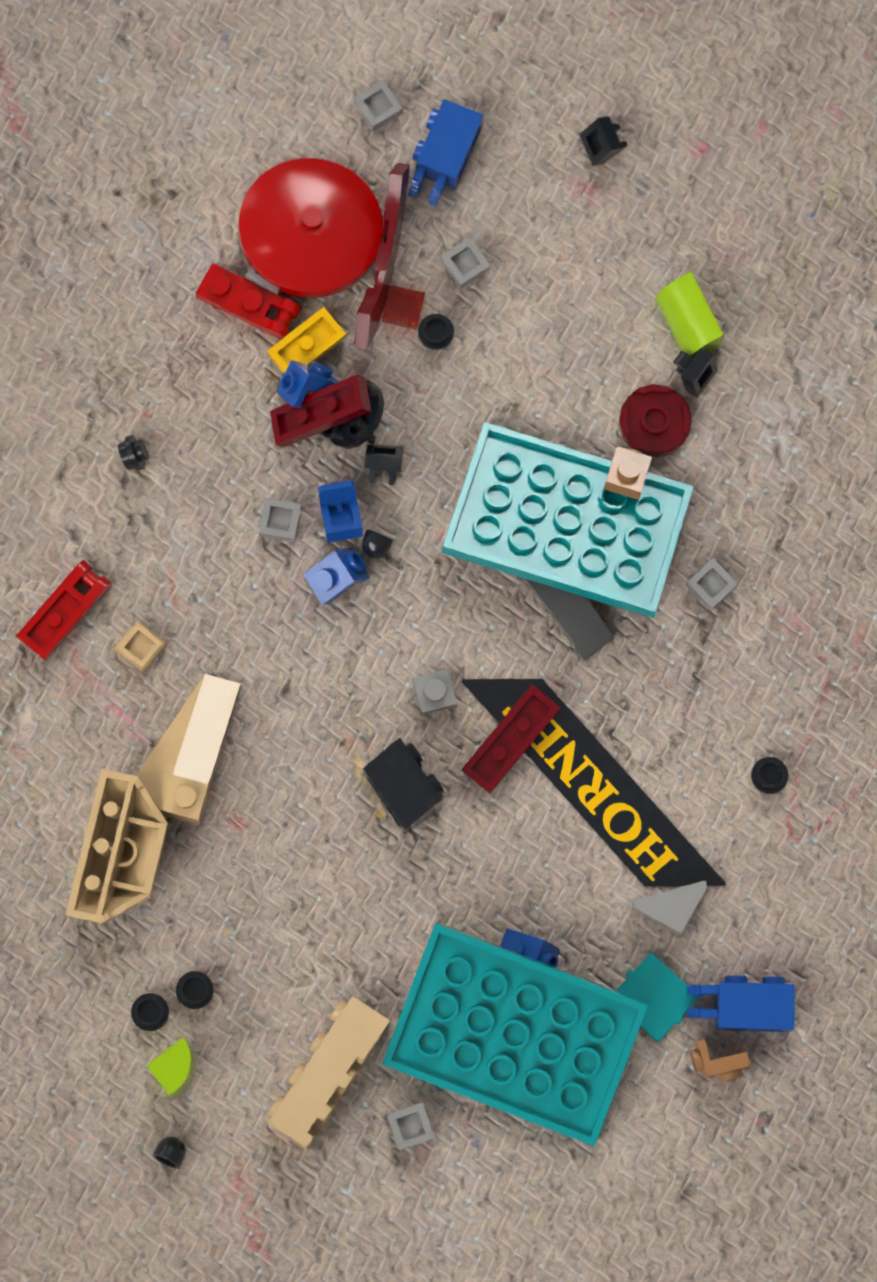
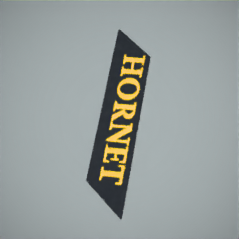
[462,679,726,887]

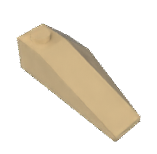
[137,674,241,826]

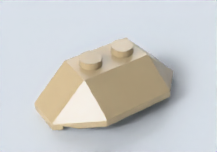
[65,769,169,924]

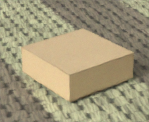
[114,620,167,673]

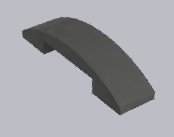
[523,578,614,661]

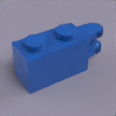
[408,99,484,206]
[687,976,795,1032]

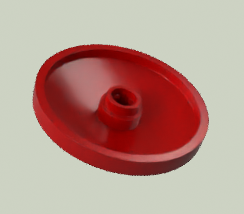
[238,158,383,298]

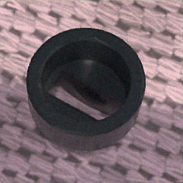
[362,529,394,559]
[152,1136,186,1169]

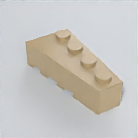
[267,996,390,1151]

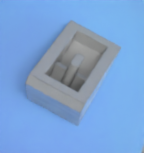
[631,880,707,936]

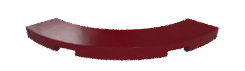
[354,163,410,349]

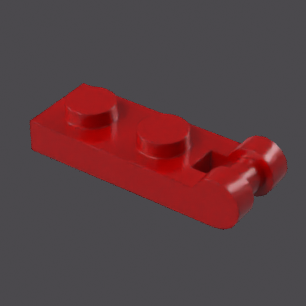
[195,263,302,340]
[16,560,112,662]

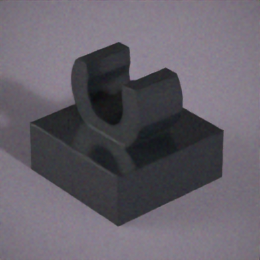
[579,116,628,166]
[673,348,718,398]
[364,444,404,485]

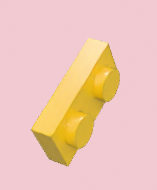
[267,307,347,374]

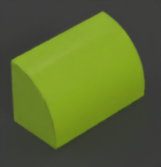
[655,272,724,358]
[147,1037,195,1100]

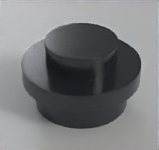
[418,314,454,350]
[118,435,149,471]
[751,757,789,794]
[176,971,214,1009]
[131,993,169,1031]

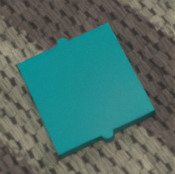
[616,952,699,1043]

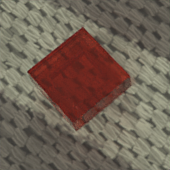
[382,285,425,330]

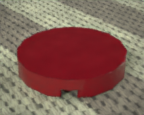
[618,384,692,458]

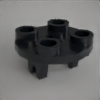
[322,379,385,449]

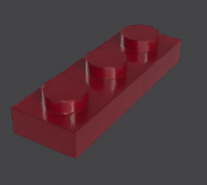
[270,375,371,447]
[461,684,561,794]

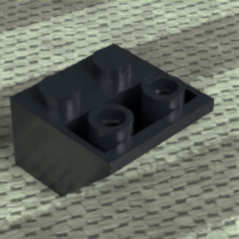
[363,738,444,835]

